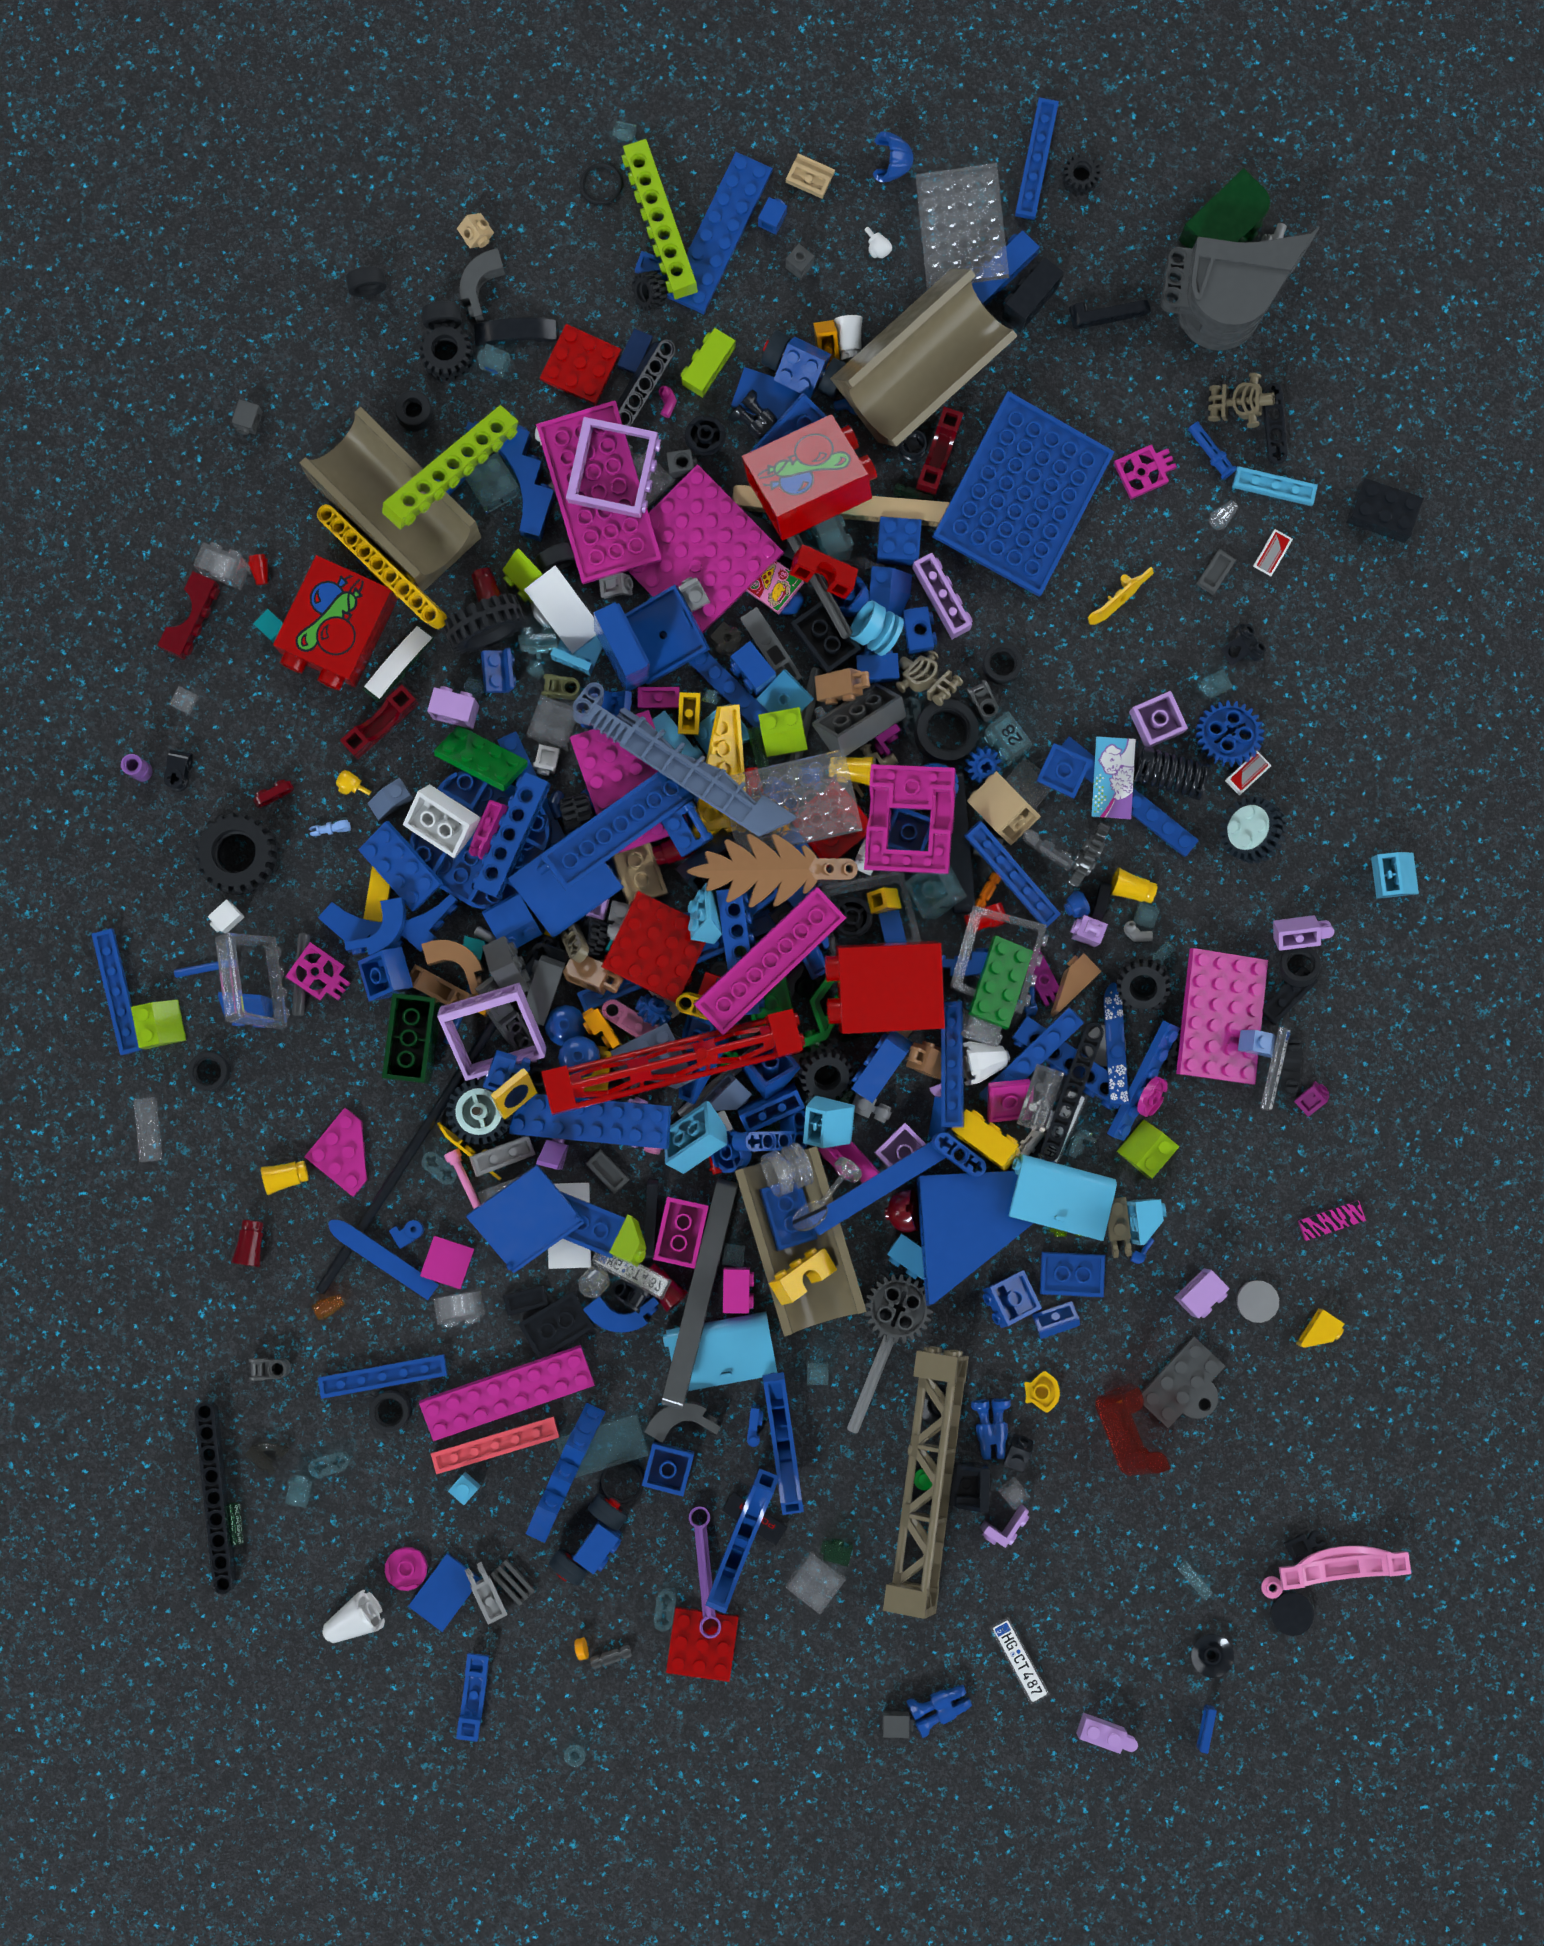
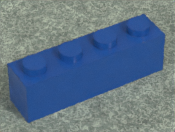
[971,230,1040,307]

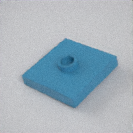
[756,669,814,713]

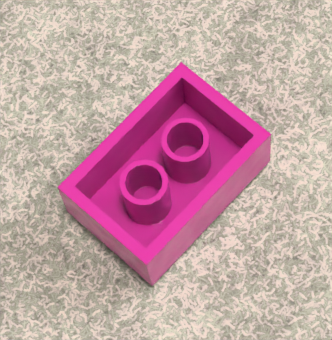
[653,1197,709,1269]
[723,1267,754,1313]

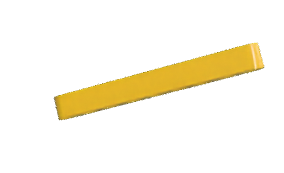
[317,504,447,629]

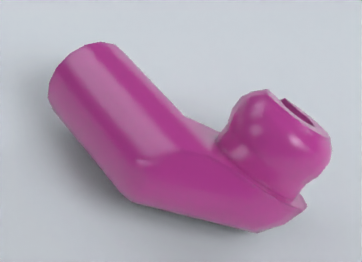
[658,386,677,418]

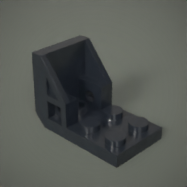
[912,1461,990,1513]

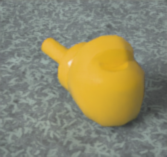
[336,770,372,795]

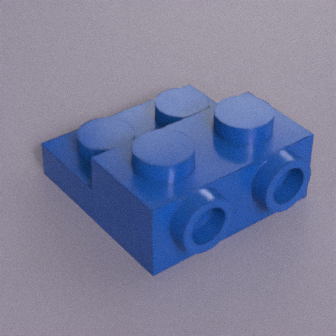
[983,1270,1042,1328]

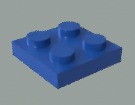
[1036,743,1092,799]

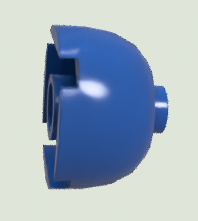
[831,576,869,618]
[545,1005,586,1046]
[558,1036,601,1078]
[711,1131,753,1173]

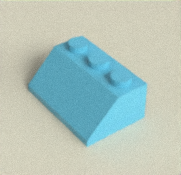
[664,1101,727,1174]
[1127,1199,1166,1245]

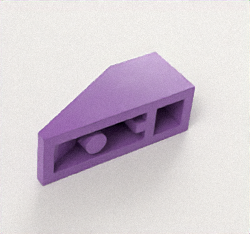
[536,1138,569,1170]

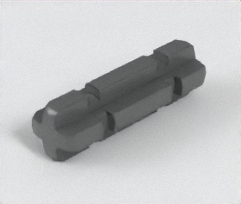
[590,1645,632,1669]

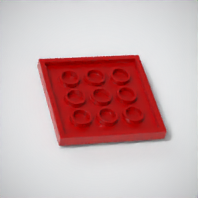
[601,891,706,1004]

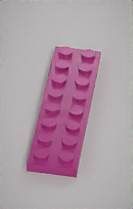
[694,887,846,1035]
[419,1345,595,1441]

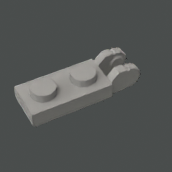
[465,1562,508,1625]

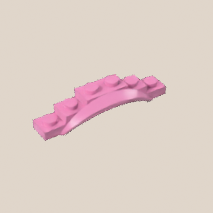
[1279,1546,1411,1590]

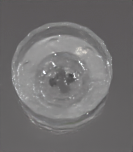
[761,1142,814,1197]

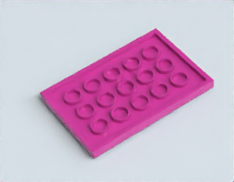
[570,710,688,854]
[1176,948,1268,1085]

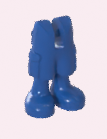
[971,1398,1011,1460]
[906,1685,972,1738]

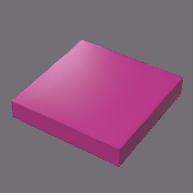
[987,1079,1031,1123]
[420,1235,474,1289]

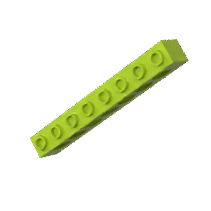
[621,139,698,300]
[382,405,518,530]

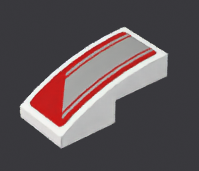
[1253,529,1293,576]
[1225,751,1271,795]

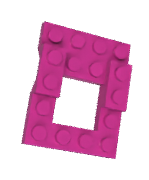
[864,764,956,874]

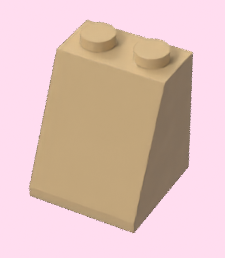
[967,771,1041,845]

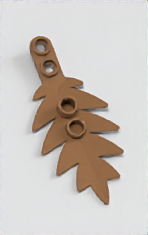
[687,834,858,908]

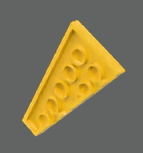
[692,704,746,838]

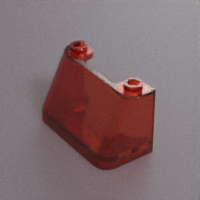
[1095,1383,1171,1476]

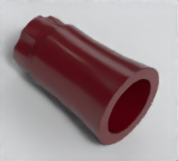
[471,568,501,602]
[652,829,699,865]
[231,1220,263,1267]
[645,1264,688,1313]

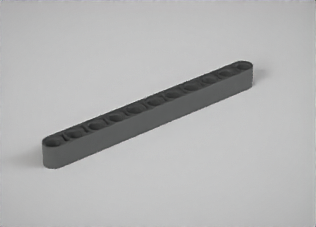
[662,1178,739,1410]

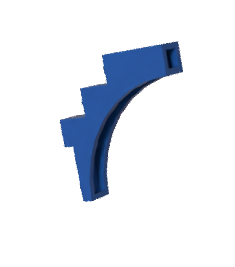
[465,421,556,542]
[318,894,459,954]
[762,1372,804,1515]
[526,1403,606,1543]
[705,1468,779,1613]

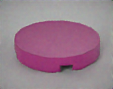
[1138,1076,1168,1117]
[385,1547,428,1591]

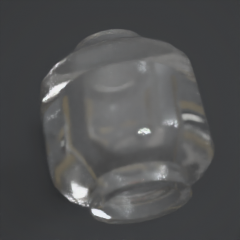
[578,1266,610,1298]

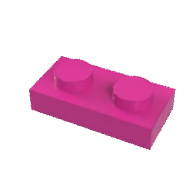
[638,687,680,709]

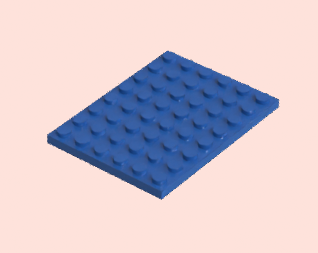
[932,391,1115,597]

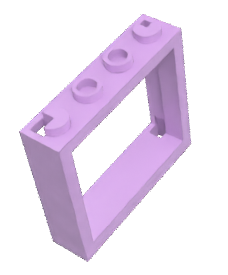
[566,417,661,518]
[437,983,547,1081]

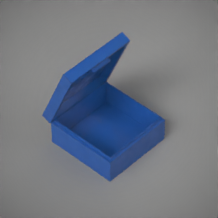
[593,584,710,691]

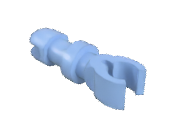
[309,820,351,836]

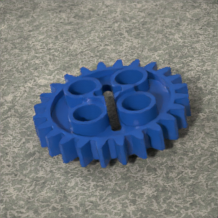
[1195,700,1264,767]

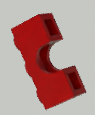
[789,544,858,599]

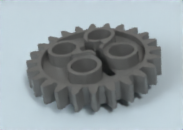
[1068,823,1110,887]
[864,1274,933,1344]

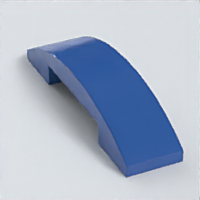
[456,1653,489,1742]

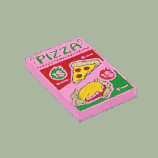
[746,561,804,615]

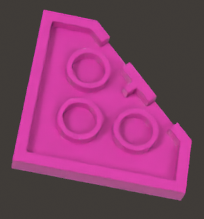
[305,1108,368,1197]

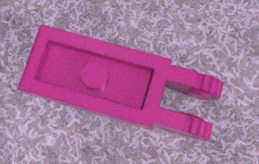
[469,800,508,859]

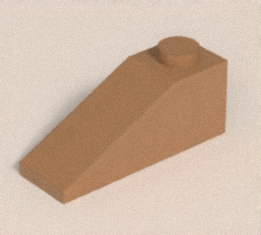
[1050,953,1101,1017]

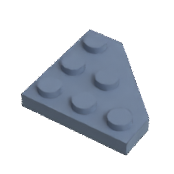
[610,1023,696,1089]

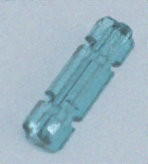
[1178,1562,1213,1600]

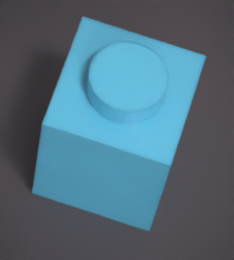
[448,1472,481,1505]

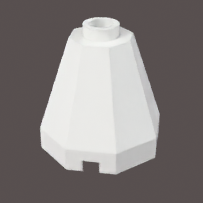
[963,1042,1010,1086]

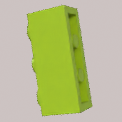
[681,328,736,398]

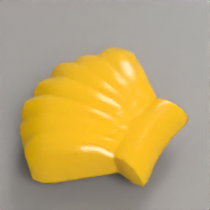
[1024,1371,1060,1412]

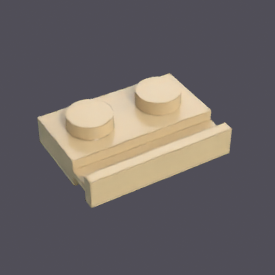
[786,153,835,199]

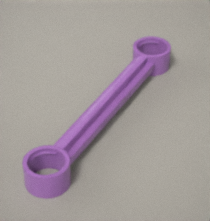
[689,1506,721,1638]

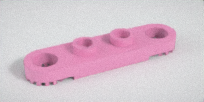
[602,999,658,1038]

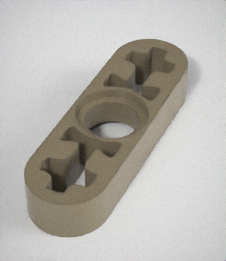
[560,922,589,963]

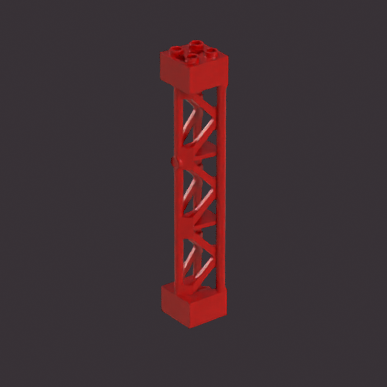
[541,1009,805,1115]

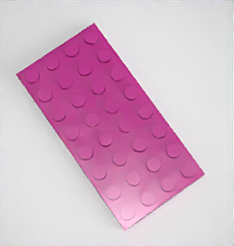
[536,401,662,584]

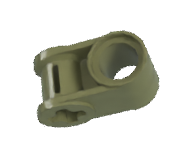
[541,674,582,700]

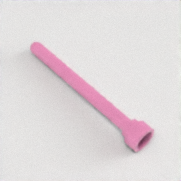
[444,1148,481,1209]

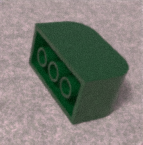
[1179,168,1270,249]
[382,993,440,1084]

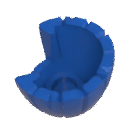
[873,131,914,182]

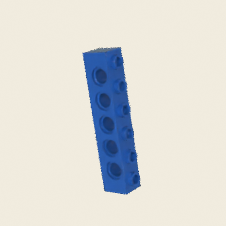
[473,772,551,899]
[716,888,765,1015]
[1011,1016,1130,1110]

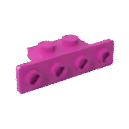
[818,1142,880,1183]

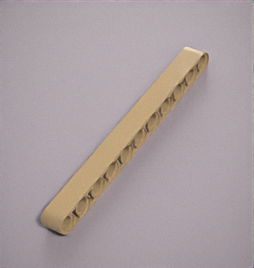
[732,485,949,527]

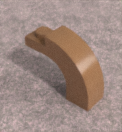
[421,940,484,996]
[410,964,474,1005]

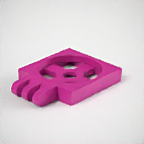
[1113,444,1177,500]
[285,942,351,1001]

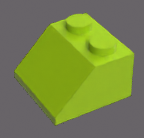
[502,548,543,603]
[758,707,808,757]
[131,1000,186,1049]
[1116,1119,1180,1179]

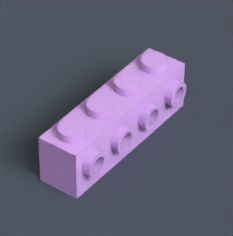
[912,553,973,639]

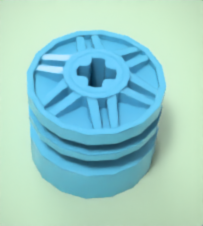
[850,600,904,656]

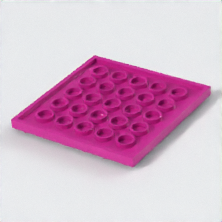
[628,464,784,633]

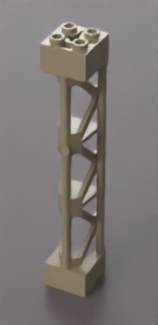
[883,1346,969,1619]

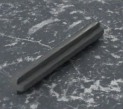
[292,933,310,1016]

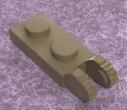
[1107,1197,1132,1258]

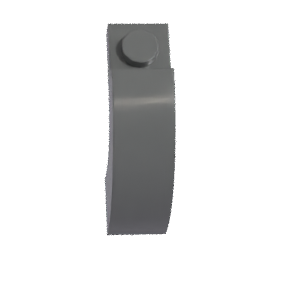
[460,248,505,324]
[644,1401,721,1443]

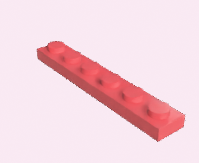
[431,1416,560,1474]

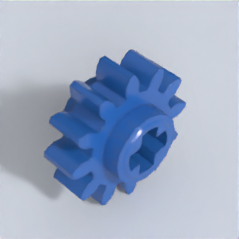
[964,746,1002,784]
[635,994,673,1027]

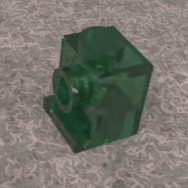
[820,1538,853,1567]

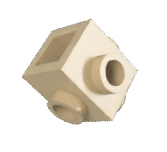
[457,213,494,248]

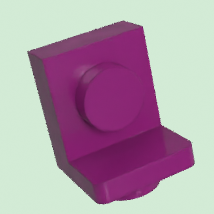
[874,724,900,757]
[1294,1081,1329,1117]

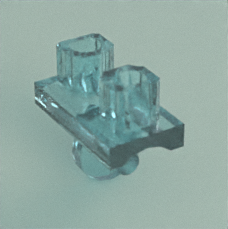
[518,626,558,659]

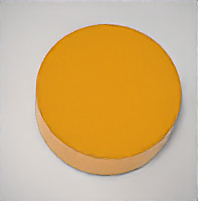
[574,1637,589,1661]

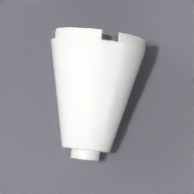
[322,1590,385,1643]

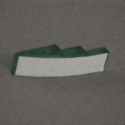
[362,625,434,702]

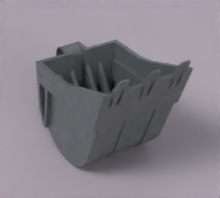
[1161,227,1320,351]

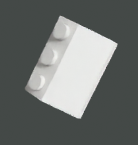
[403,784,481,858]

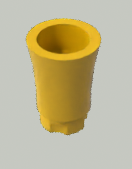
[829,757,874,786]
[1110,867,1157,903]
[261,1161,309,1195]

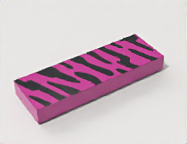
[1298,1200,1366,1241]

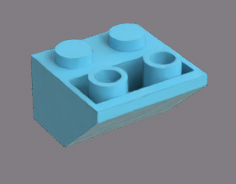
[1371,852,1419,899]
[688,883,722,944]
[803,1096,855,1148]

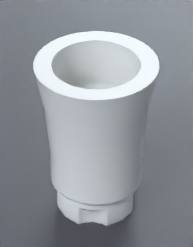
[834,315,863,362]

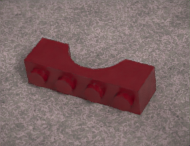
[916,406,964,496]
[157,571,220,660]
[340,684,419,759]

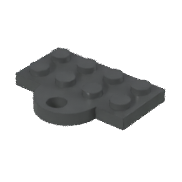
[1136,1336,1225,1428]

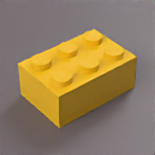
[951,1109,1021,1171]

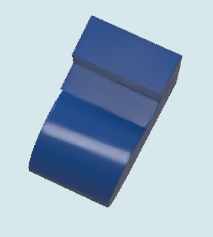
[389,1220,424,1249]

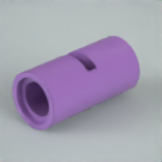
[121,754,153,782]

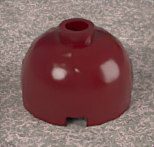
[885,1189,920,1232]

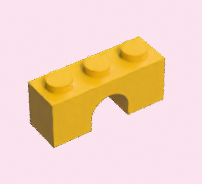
[769,1247,837,1305]

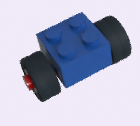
[761,330,846,399]
[549,1494,628,1586]

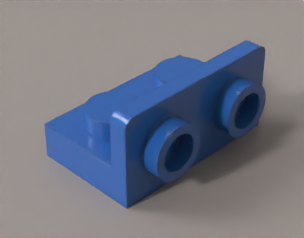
[481,648,516,693]

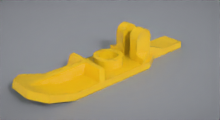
[1088,567,1154,625]
[437,1122,502,1181]

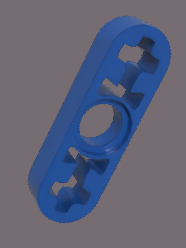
[932,1132,986,1176]

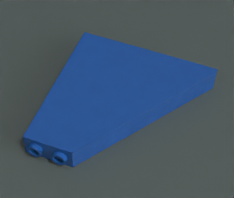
[916,1171,1033,1306]

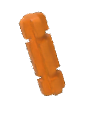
[975,872,1001,910]

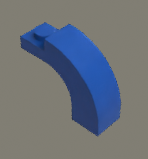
[344,897,406,956]
[583,1295,660,1333]

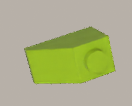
[609,1215,647,1267]

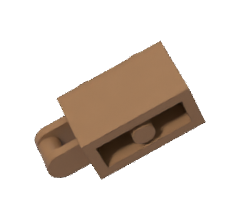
[815,668,870,705]
[563,955,623,995]
[906,1041,941,1080]

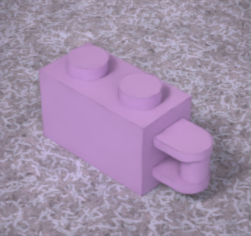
[1070,915,1108,948]
[1273,915,1334,951]
[1076,1713,1138,1754]

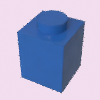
[758,197,787,235]

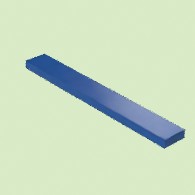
[808,1130,961,1236]

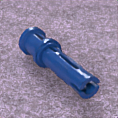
[1188,421,1237,480]

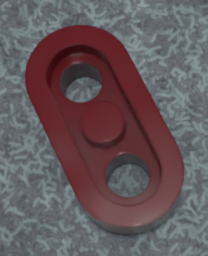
[253,779,294,808]

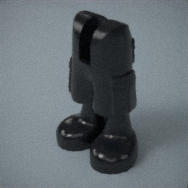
[727,389,778,440]

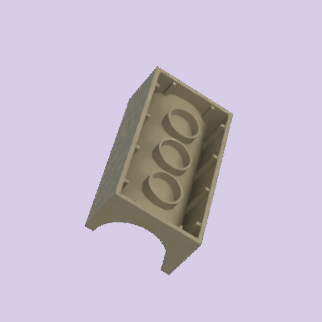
[830,269,1017,447]
[299,407,481,592]
[735,1146,867,1336]

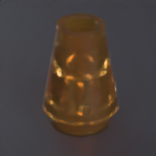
[312,1294,345,1321]

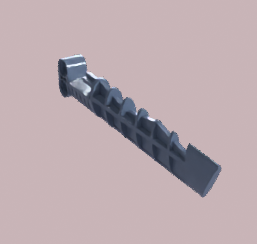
[573,682,797,837]

